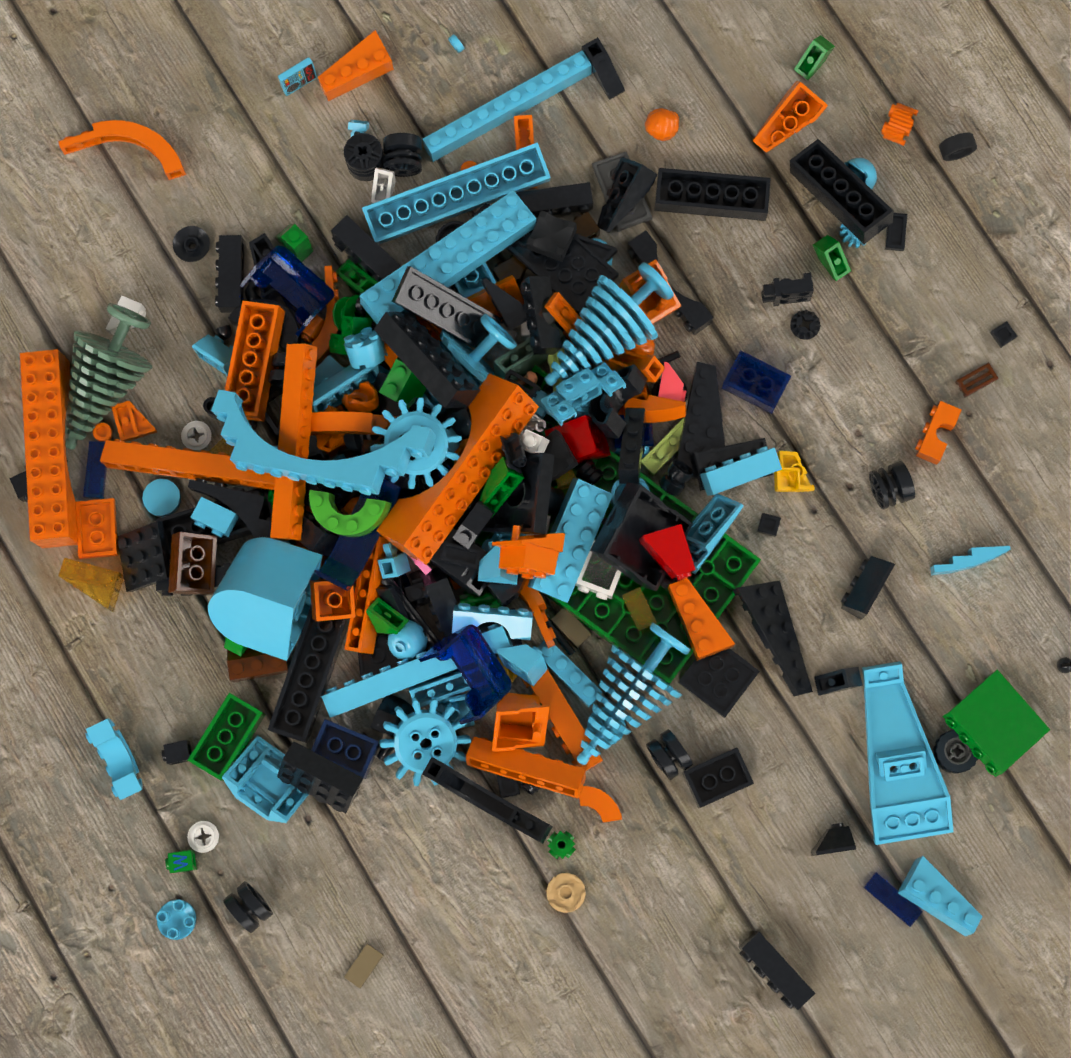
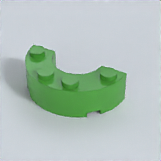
[309,490,391,537]

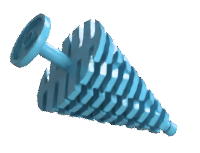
[545,262,674,386]
[422,314,517,414]
[576,622,691,765]

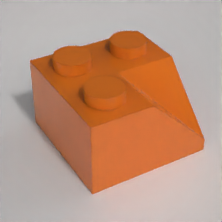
[310,577,355,621]

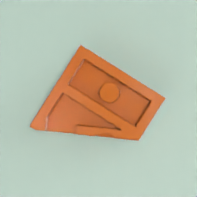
[111,401,157,442]

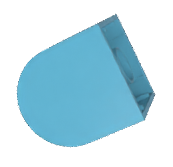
[208,537,322,661]

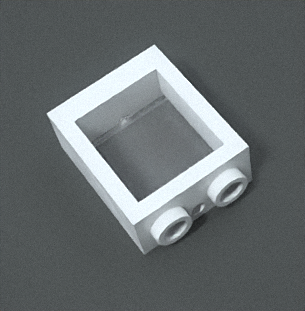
[575,540,621,600]

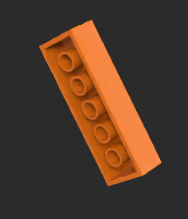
[225,301,285,422]

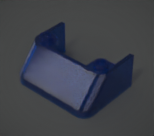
[240,246,335,336]
[419,625,512,725]

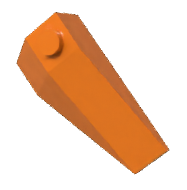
[752,81,828,153]

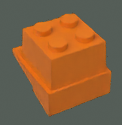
[618,259,681,324]
[492,525,565,579]
[492,692,550,752]

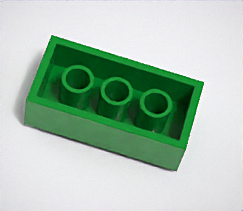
[187,693,266,781]

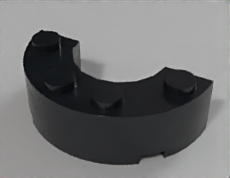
[228,299,301,353]
[588,364,648,439]

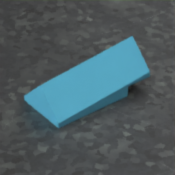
[686,493,743,575]

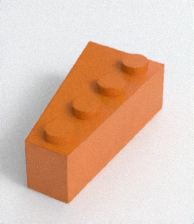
[318,30,394,101]
[668,578,735,661]

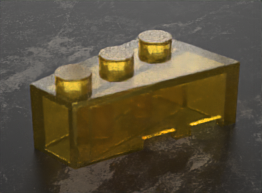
[58,558,124,612]

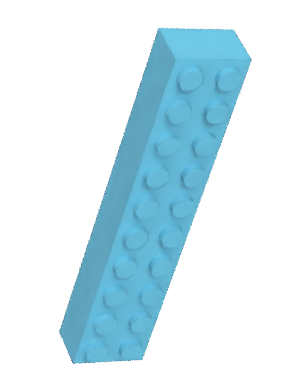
[362,142,551,245]
[360,190,536,324]

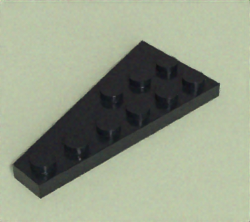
[676,362,725,479]
[733,580,813,697]

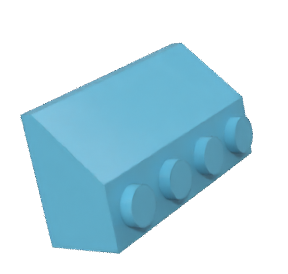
[312,365,379,412]

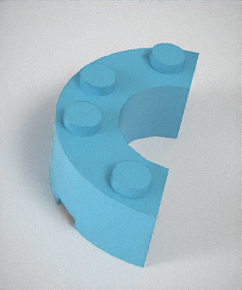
[85,718,143,800]

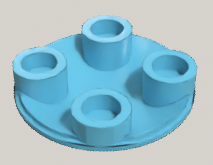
[156,899,196,940]

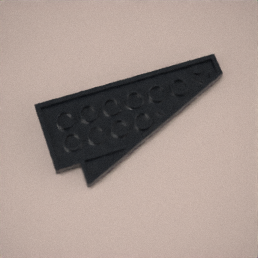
[472,203,619,314]

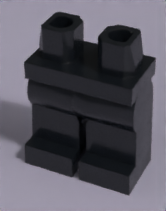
[761,272,814,307]

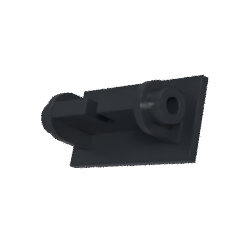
[500,433,527,474]

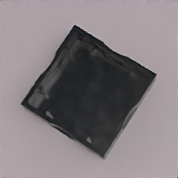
[590,482,693,592]

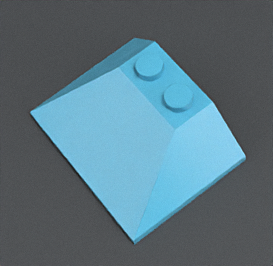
[222,735,309,823]

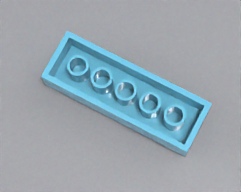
[528,478,613,603]

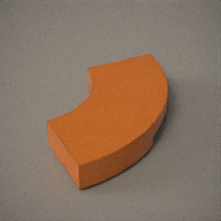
[579,786,622,823]

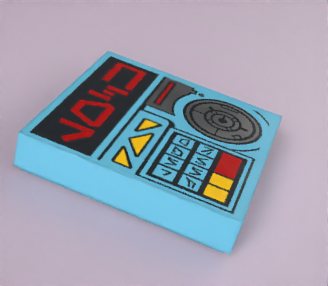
[278,57,317,96]

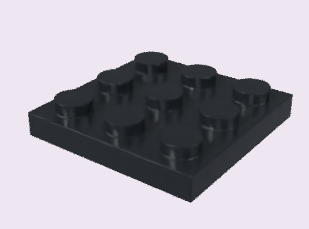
[117,521,170,592]
[678,648,760,718]

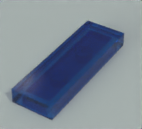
[83,441,107,499]
[863,872,923,927]

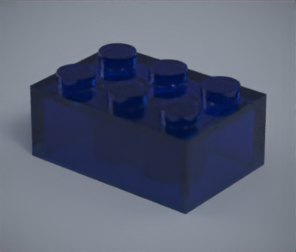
[721,350,791,414]

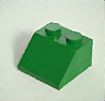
[379,357,427,405]

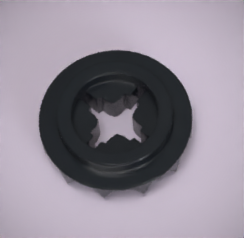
[790,310,821,340]

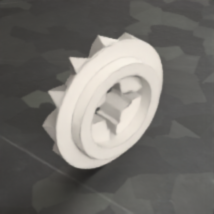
[181,421,212,451]
[187,821,219,853]

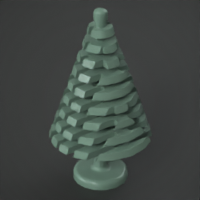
[65,303,153,450]

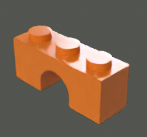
[915,401,961,465]

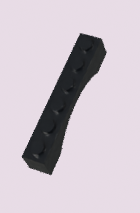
[627,230,714,335]

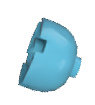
[844,158,877,189]
[387,620,428,660]

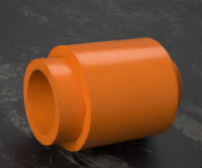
[299,314,325,343]

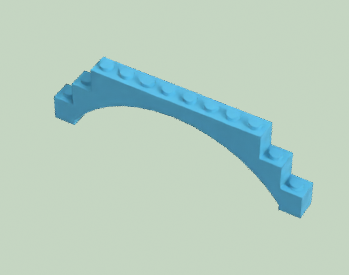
[211,390,437,495]

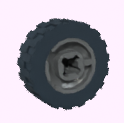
[933,730,978,773]

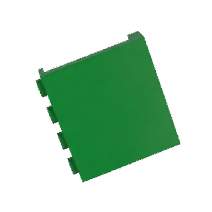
[942,669,1050,777]

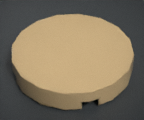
[546,873,586,913]

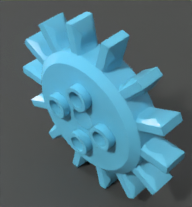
[370,398,462,489]
[379,697,471,786]

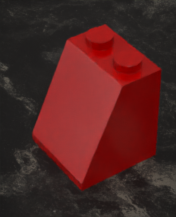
[545,415,611,464]
[639,524,696,580]

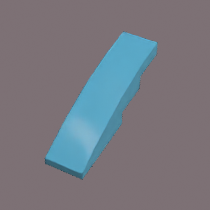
[930,546,1011,575]

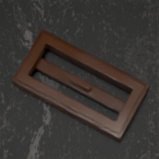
[955,362,999,398]

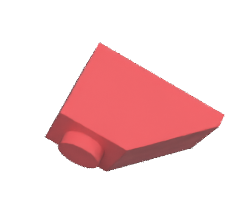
[658,362,686,402]

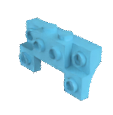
[540,362,626,426]

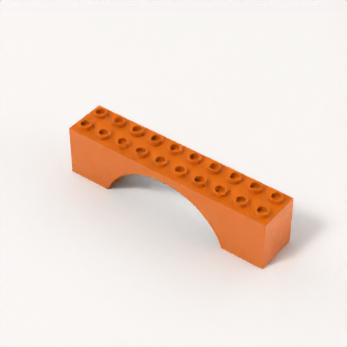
[20,349,78,549]
[376,373,539,565]

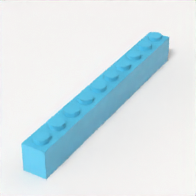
[422,50,592,162]
[321,623,513,718]

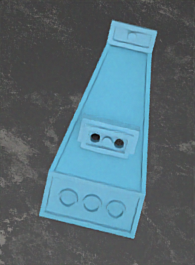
[862,661,954,845]

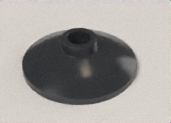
[173,226,210,262]

